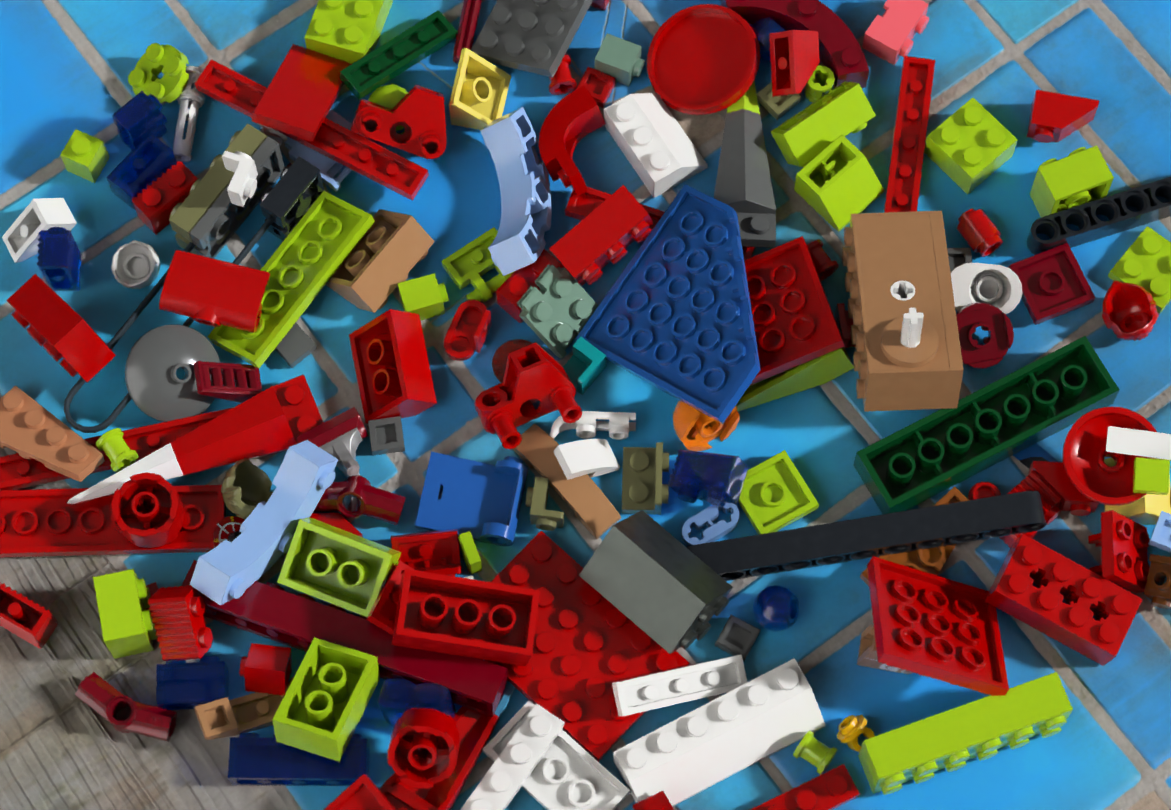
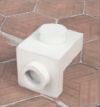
[222,151,258,207]

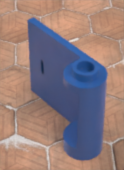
[415,451,529,546]

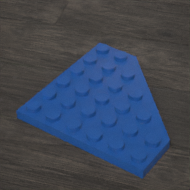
[575,184,761,424]

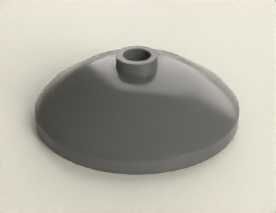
[125,325,220,422]

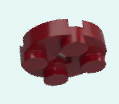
[956,302,1014,368]

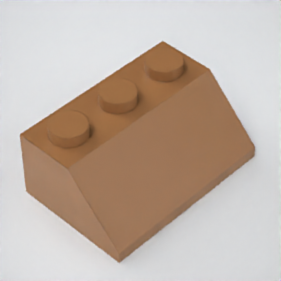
[325,209,435,313]

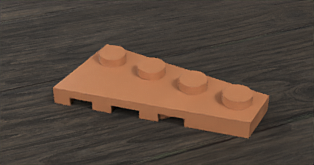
[0,385,105,482]

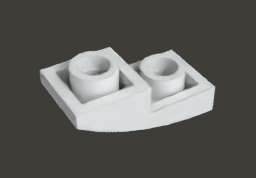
[553,439,620,480]

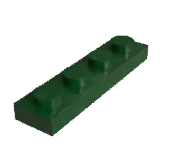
[339,10,458,100]

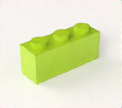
[771,81,876,167]

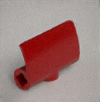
[159,250,270,333]

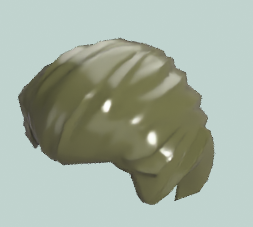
[221,458,273,519]

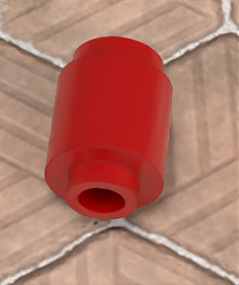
[957,208,1003,257]

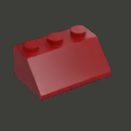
[349,309,437,424]

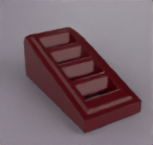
[193,361,262,403]

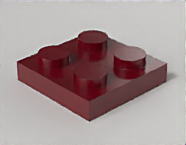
[1008,243,1096,325]

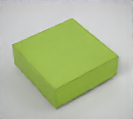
[1133,457,1170,496]
[458,531,482,574]

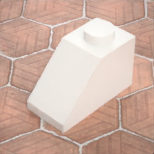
[2,198,77,263]

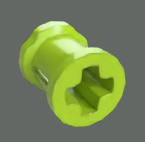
[804,65,835,103]
[96,428,139,472]
[792,730,838,775]

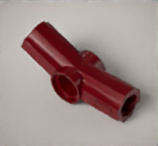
[313,475,406,525]
[75,672,177,742]

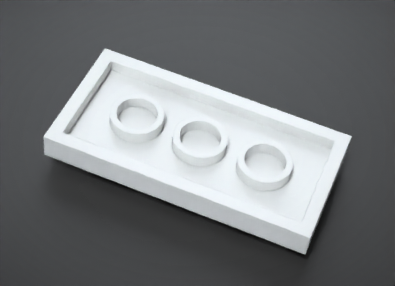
[483,700,630,810]

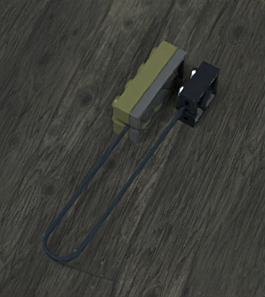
[64,123,324,433]

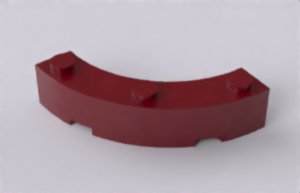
[720,0,869,89]

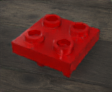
[1088,510,1150,593]

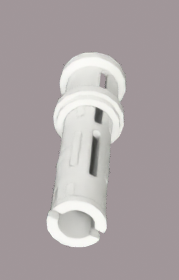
[171,66,205,162]

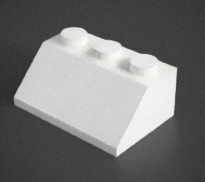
[604,93,708,198]

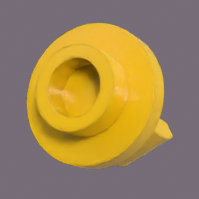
[837,715,875,752]

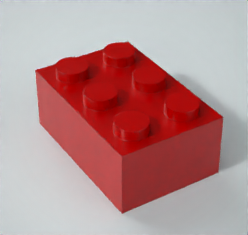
[549,185,654,286]
[7,274,116,383]

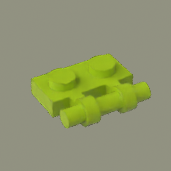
[441,227,515,302]

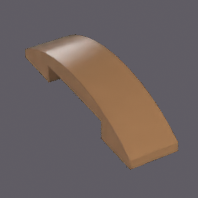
[513,424,621,539]
[194,677,294,740]

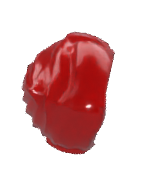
[1101,280,1159,341]

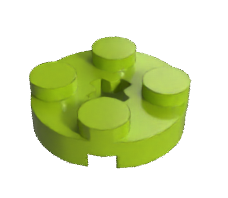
[128,43,189,107]

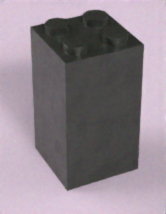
[579,510,733,654]

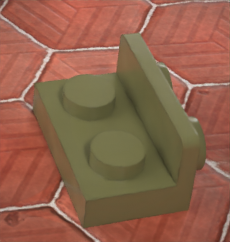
[622,442,669,514]

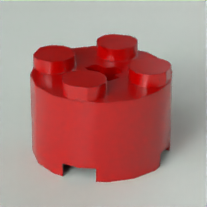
[111,472,184,548]
[388,708,460,788]

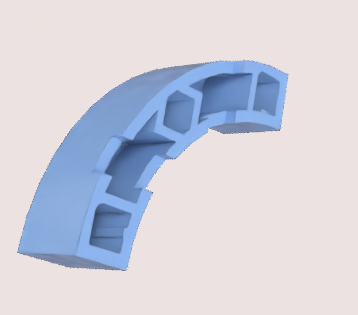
[480,107,552,276]
[190,440,338,605]

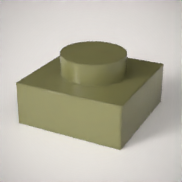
[757,82,801,120]

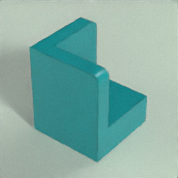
[563,336,607,395]

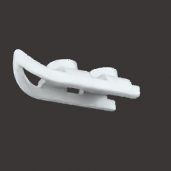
[550,411,636,440]

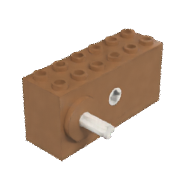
[842,211,964,412]

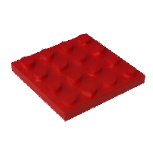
[744,236,845,385]
[867,556,1009,696]

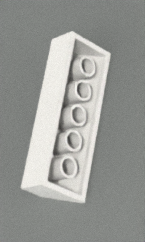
[613,658,826,807]

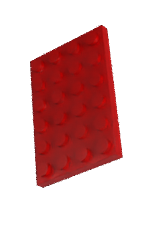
[491,531,690,762]

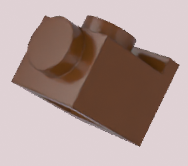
[1144,554,1171,609]

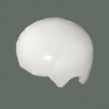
[111,240,161,289]

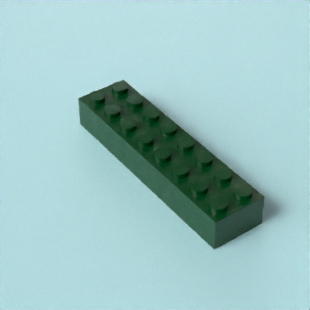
[853,336,1119,514]

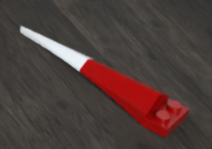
[67,374,324,505]

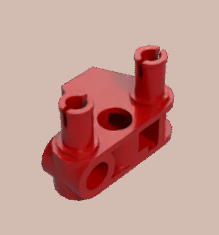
[350,84,447,159]
[474,342,582,449]

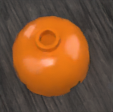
[673,400,740,452]

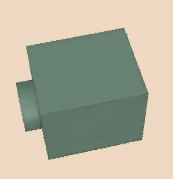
[595,33,645,86]

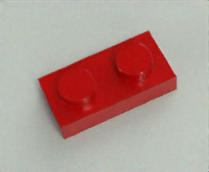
[366,561,414,636]

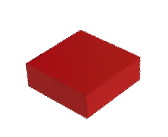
[576,66,616,108]

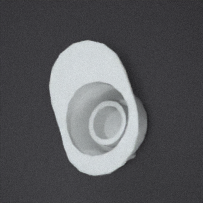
[951,262,1022,314]

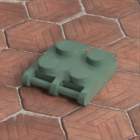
[517,264,598,359]

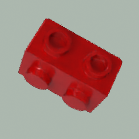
[391,529,462,576]

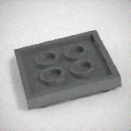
[471,0,592,78]

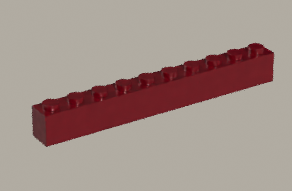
[181,560,508,717]

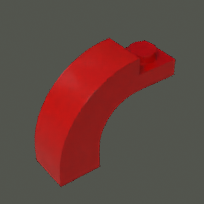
[539,85,606,196]

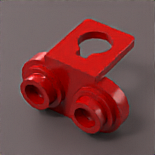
[444,300,492,361]

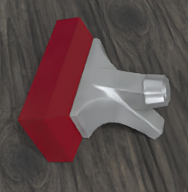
[296,407,368,478]

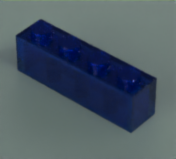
[228,732,370,786]

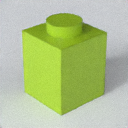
[60,129,110,183]
[397,273,449,320]

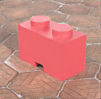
[862,0,929,65]

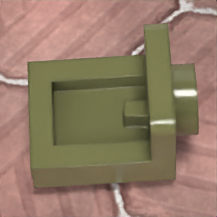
[525,477,564,531]

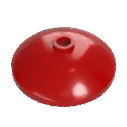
[1062,407,1164,506]

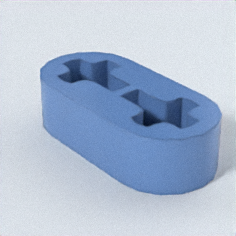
[682,500,739,546]

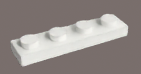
[612,654,747,716]
[461,703,565,810]

